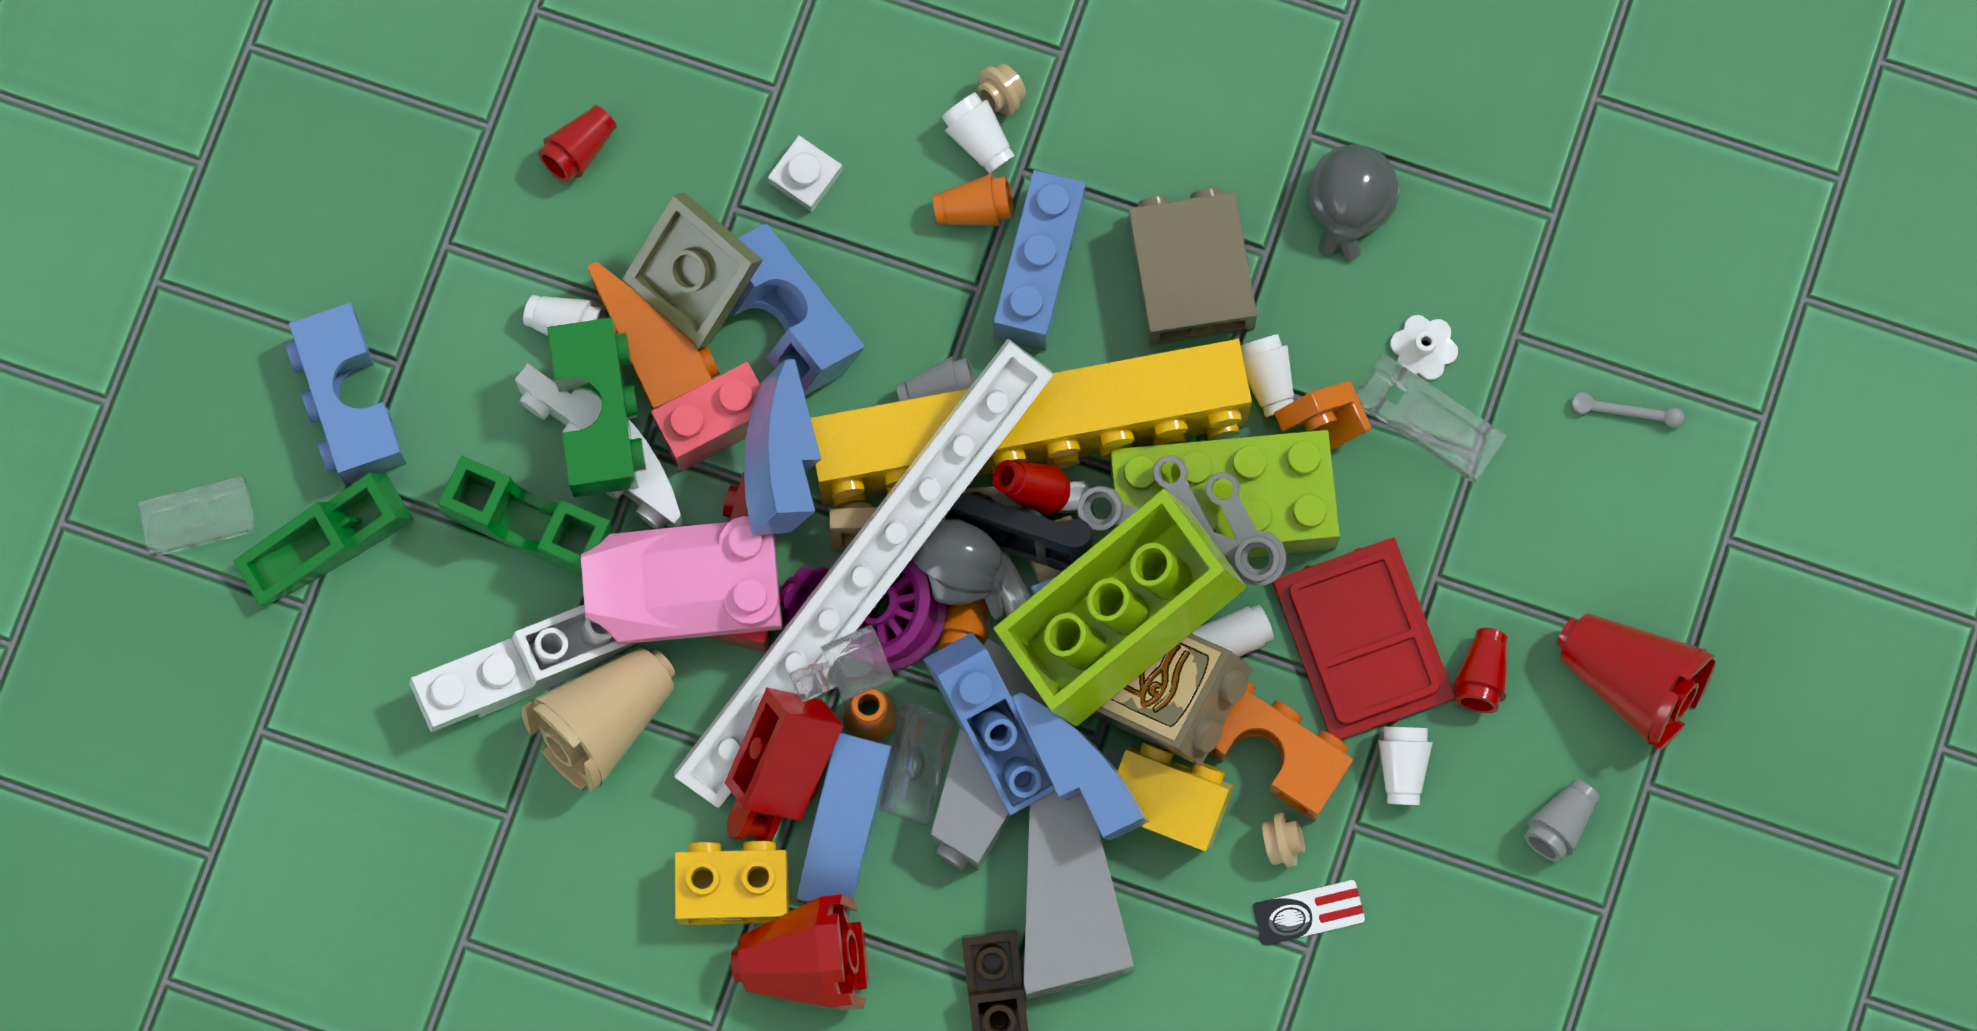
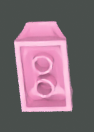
[581,516,782,644]

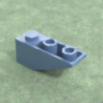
[923,632,1055,815]

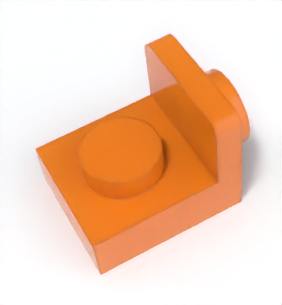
[1274,380,1371,450]

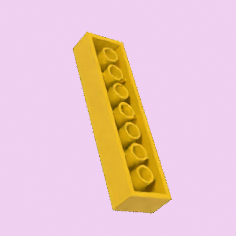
[811,339,1252,508]

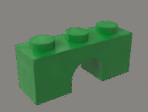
[547,317,646,497]
[438,455,615,578]

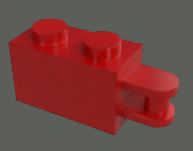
[724,687,844,842]

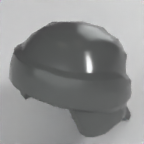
[1307,144,1400,260]
[912,519,1004,620]

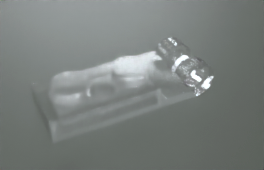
[1355,354,1507,484]

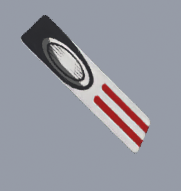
[1253,880,1365,946]

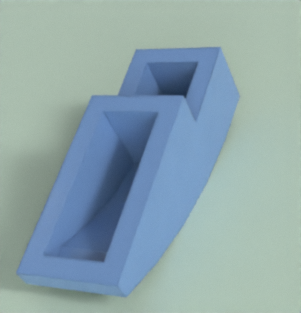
[744,359,821,535]
[1012,692,1149,841]
[796,733,892,914]

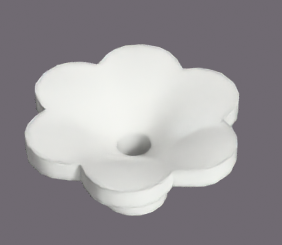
[1390,315,1458,381]

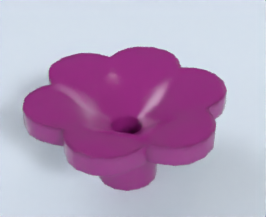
[780,566,829,625]

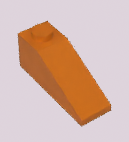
[587,261,720,410]

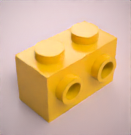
[1118,741,1235,852]
[675,841,789,925]

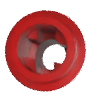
[538,105,617,183]
[992,460,1071,516]
[1452,628,1508,713]

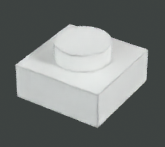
[768,136,843,212]

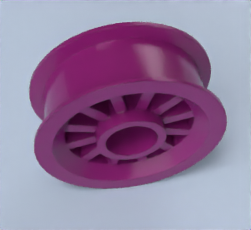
[840,559,947,671]

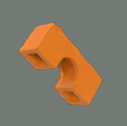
[1208,681,1354,822]

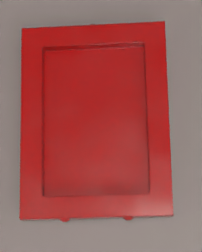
[1272,537,1456,740]

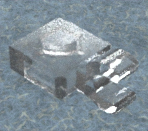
[789,625,894,702]

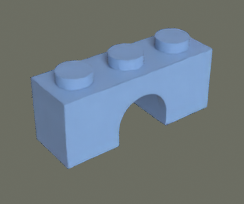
[993,170,1086,351]
[731,223,866,396]
[285,302,407,484]

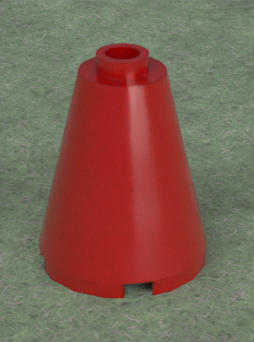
[1556,613,1716,750]

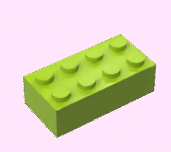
[1109,430,1340,557]
[993,488,1247,727]

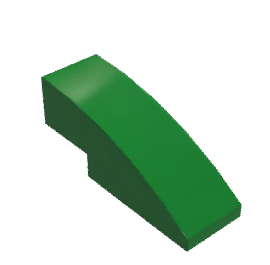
[233,472,413,607]

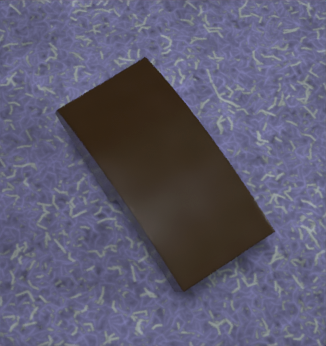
[961,929,1028,1031]

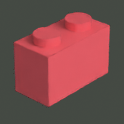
[651,361,760,472]

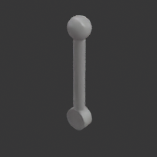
[1572,392,1685,428]

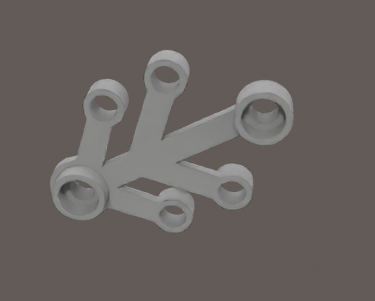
[1078,456,1286,586]

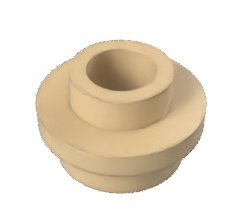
[977,64,1026,116]
[1262,812,1305,868]

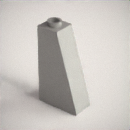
[931,639,1069,871]
[1023,790,1134,1000]

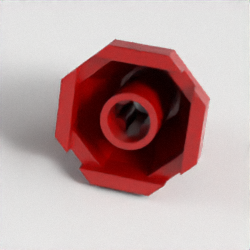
[731,894,869,1011]

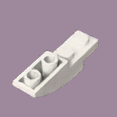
[515,363,684,529]
[409,605,635,732]

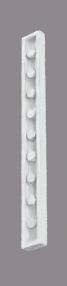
[674,339,1053,809]

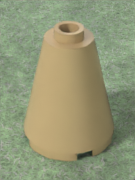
[521,647,675,793]

